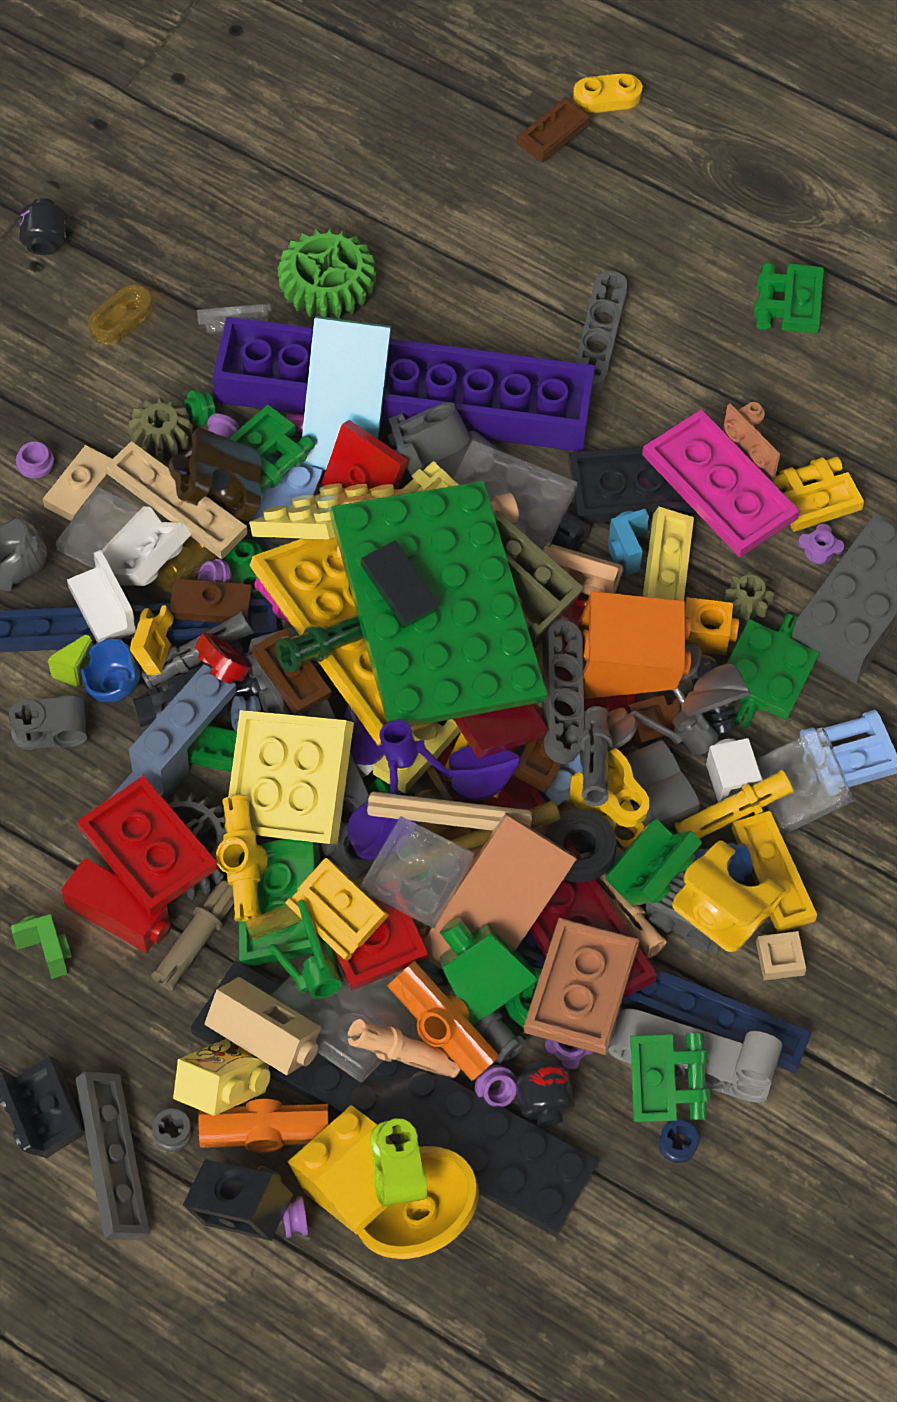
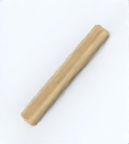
[367,792,532,831]

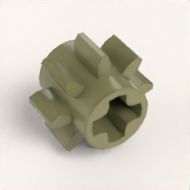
[724,572,774,622]

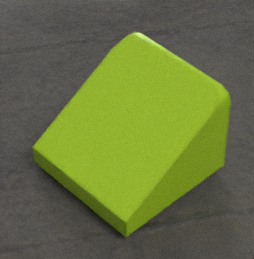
[48,635,93,687]

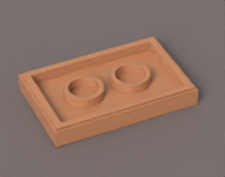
[524,918,640,1055]

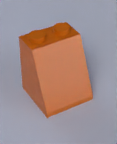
[578,591,691,699]

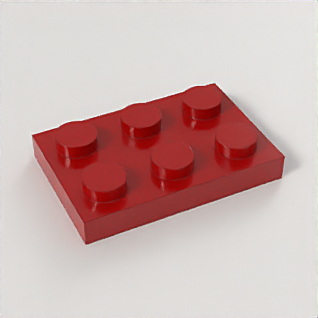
[77,775,218,916]

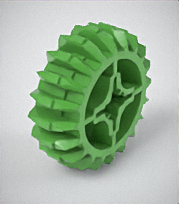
[278,228,376,319]

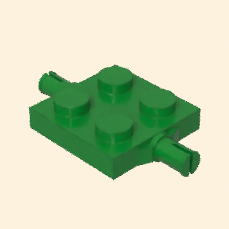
[727,614,819,728]

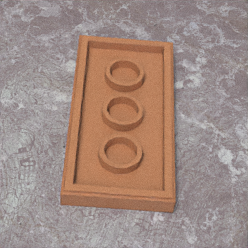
[422,812,577,970]

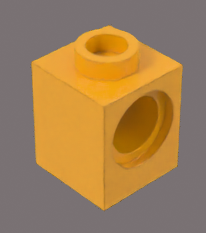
[685,597,739,656]

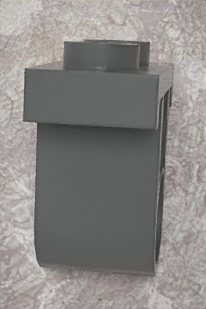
[387,402,470,475]

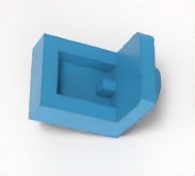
[608,509,649,576]

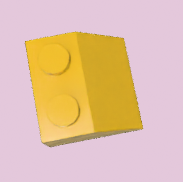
[288,1105,395,1235]

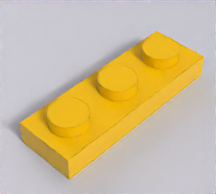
[731,811,817,934]

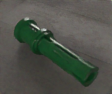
[275,615,364,673]

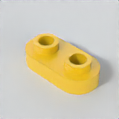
[573,73,642,113]

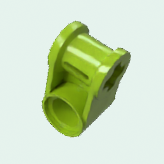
[370,1119,427,1207]

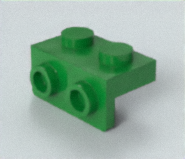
[605,819,702,906]

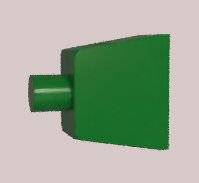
[440,918,538,1026]

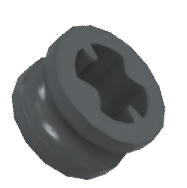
[152,1108,192,1152]

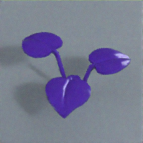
[343,704,520,859]

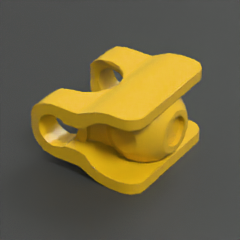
[568,748,650,851]
[672,840,786,952]

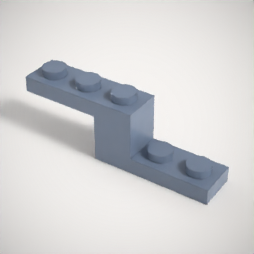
[82,664,237,839]

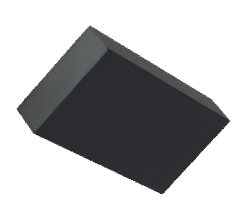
[360,540,440,628]

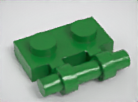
[754,263,824,334]
[229,404,315,494]
[630,1033,711,1122]

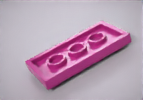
[642,409,800,558]

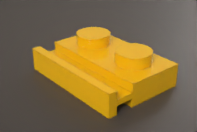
[285,858,389,961]

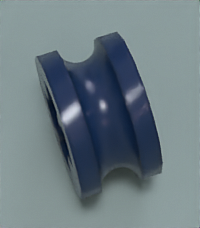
[659,1120,699,1163]

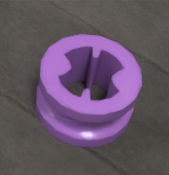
[283,1196,308,1238]

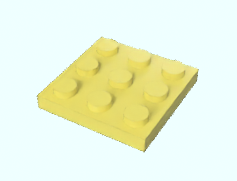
[250,483,411,539]
[224,710,354,845]

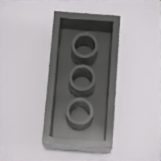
[792,513,897,683]

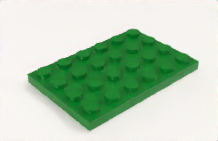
[329,481,547,727]

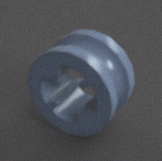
[231,696,261,732]

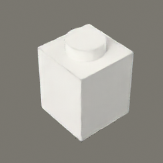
[706,738,762,802]

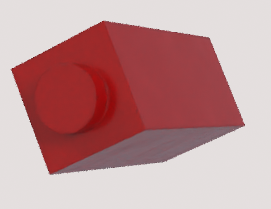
[61,858,171,953]

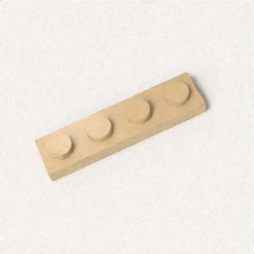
[106,441,247,559]

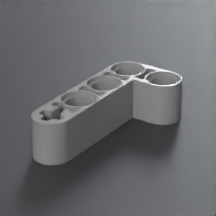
[608,1009,783,1103]

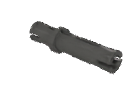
[140,611,254,688]
[580,706,613,806]

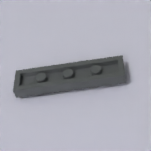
[75,1071,150,1240]

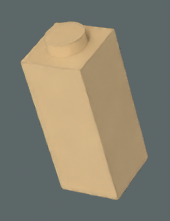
[204,977,321,1075]

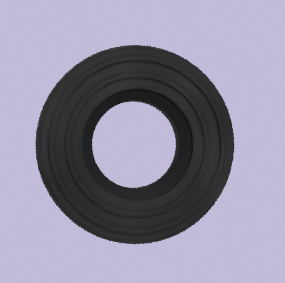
[544,809,617,883]

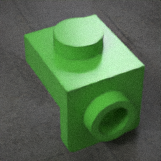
[11,914,72,979]

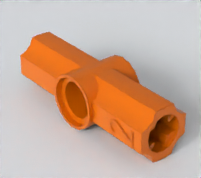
[387,961,499,1081]
[199,1099,329,1153]

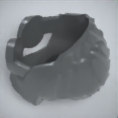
[0,518,48,592]

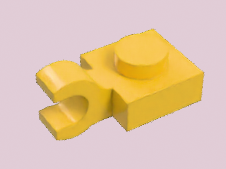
[130,605,174,675]

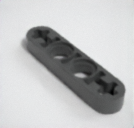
[575,271,627,395]
[542,620,584,764]

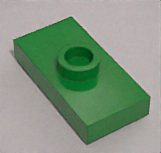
[187,726,237,772]

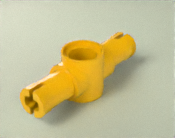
[216,795,268,922]

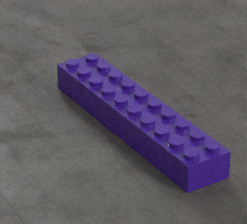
[213,317,595,452]

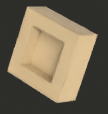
[756,931,806,980]

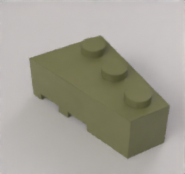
[493,510,584,646]

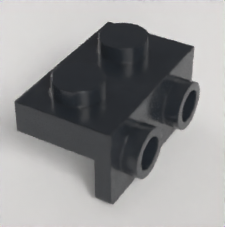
[0,1056,85,1158]

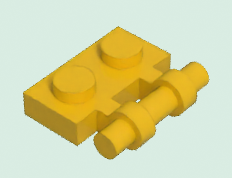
[774,456,864,532]

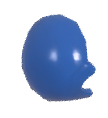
[81,639,141,702]

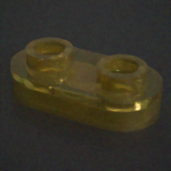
[88,285,152,345]

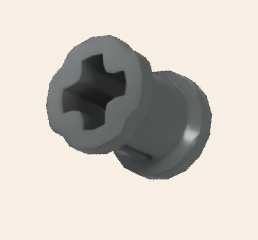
[475,1011,527,1066]

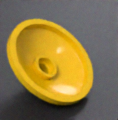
[358,1146,479,1259]

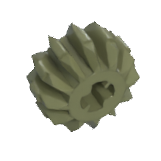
[128,396,193,462]

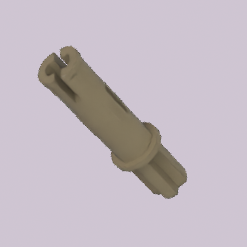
[151,880,234,991]

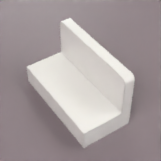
[67,550,136,643]

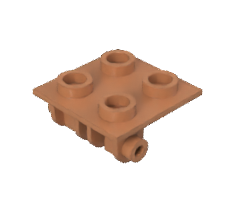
[723,402,780,483]

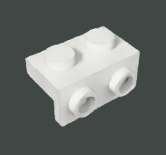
[101,506,192,586]

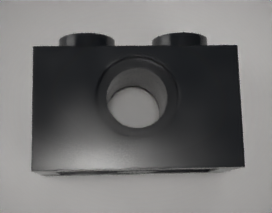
[183,1159,293,1241]

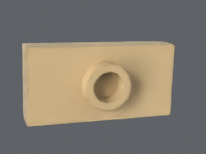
[43,445,112,524]

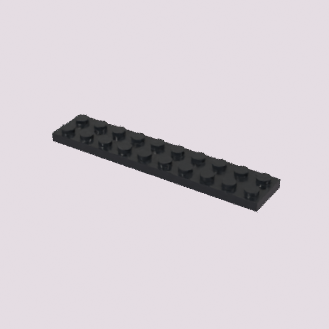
[191,960,599,1238]

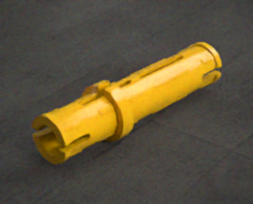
[674,769,794,839]

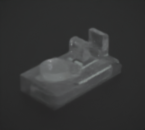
[197,304,271,334]

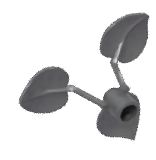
[580,642,751,766]

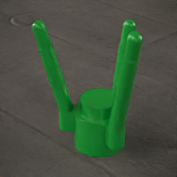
[270,900,344,999]

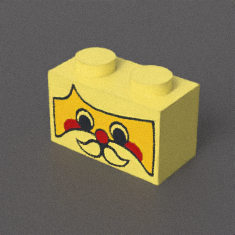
[173,1039,270,1116]

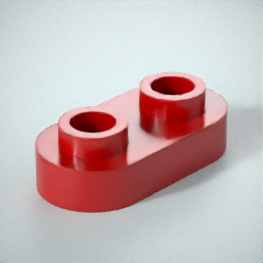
[195,632,251,684]

